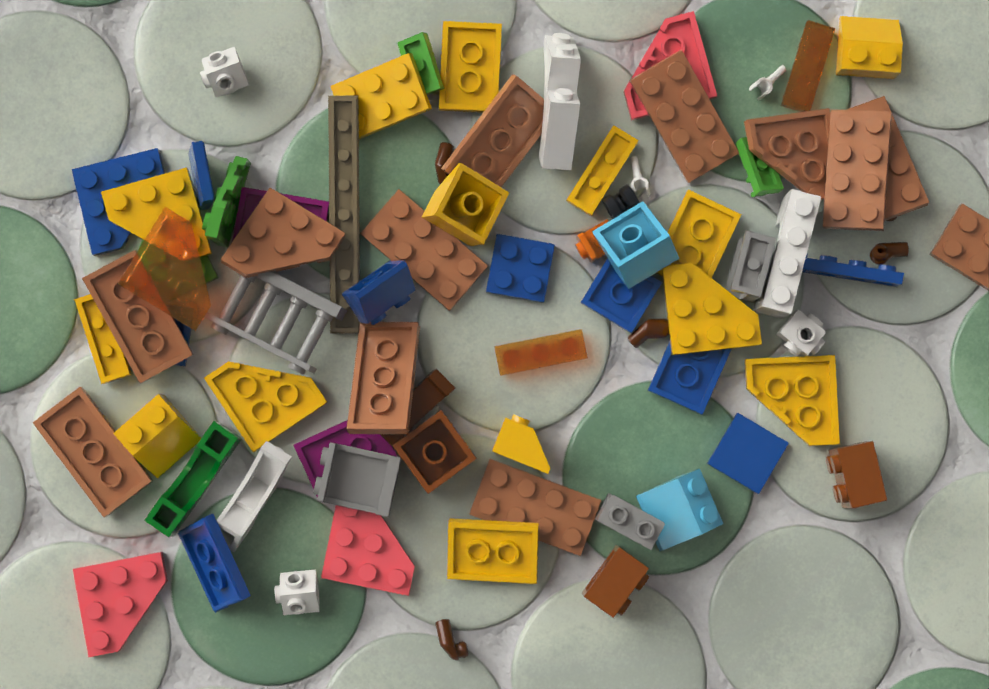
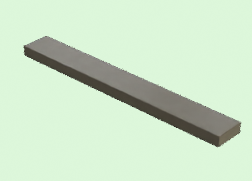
[328,95,360,333]

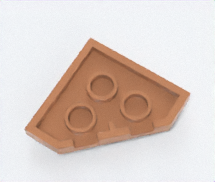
[744,108,831,200]
[221,188,345,278]

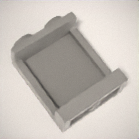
[725,231,776,302]
[313,442,402,517]
[595,493,665,550]

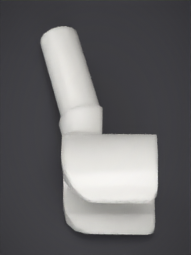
[749,65,786,100]
[630,156,650,197]

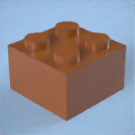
[392,410,477,494]
[826,441,887,509]
[582,545,649,618]

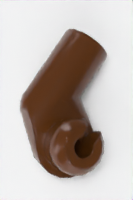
[435,142,454,184]
[870,242,909,265]
[628,318,669,348]
[435,619,469,660]

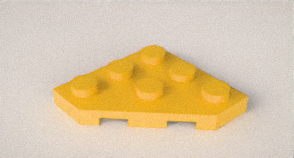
[101,167,212,262]
[662,262,762,355]
[745,355,840,446]
[204,361,328,452]

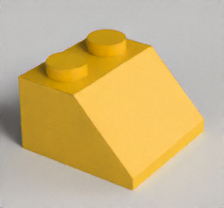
[836,16,903,79]
[422,163,510,246]
[113,394,201,478]
[492,414,550,474]

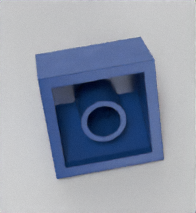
[342,260,416,325]

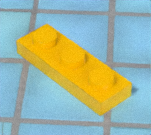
[566,125,639,216]
[74,294,132,384]

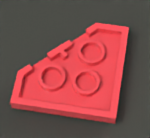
[623,11,717,121]
[321,505,415,596]
[73,552,168,657]

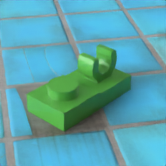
[397,32,444,95]
[736,137,784,197]

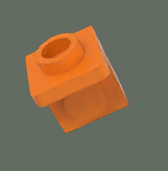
[575,219,609,263]

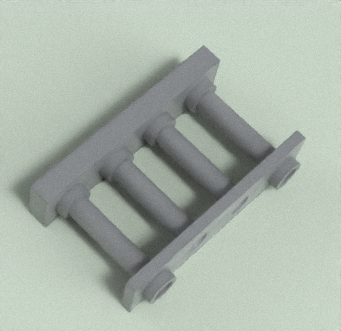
[204,271,347,375]

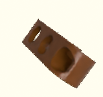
[380,369,455,446]

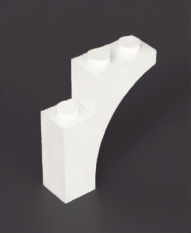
[539,33,581,170]

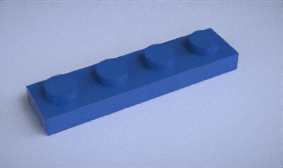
[802,253,904,287]

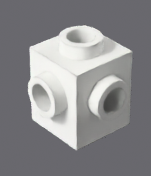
[200,47,249,98]
[776,309,826,357]
[274,569,319,615]

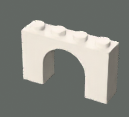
[753,189,821,319]

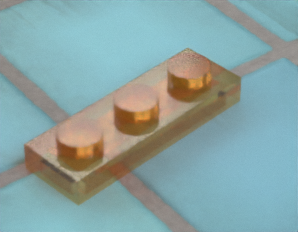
[781,20,836,112]
[494,329,588,376]

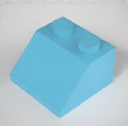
[592,201,679,289]
[636,469,723,551]

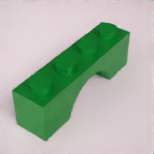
[144,421,242,537]

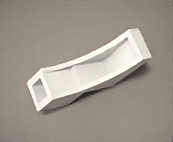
[216,441,292,552]

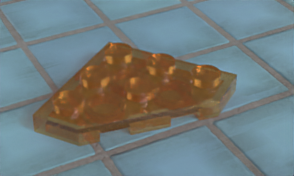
[118,207,211,331]

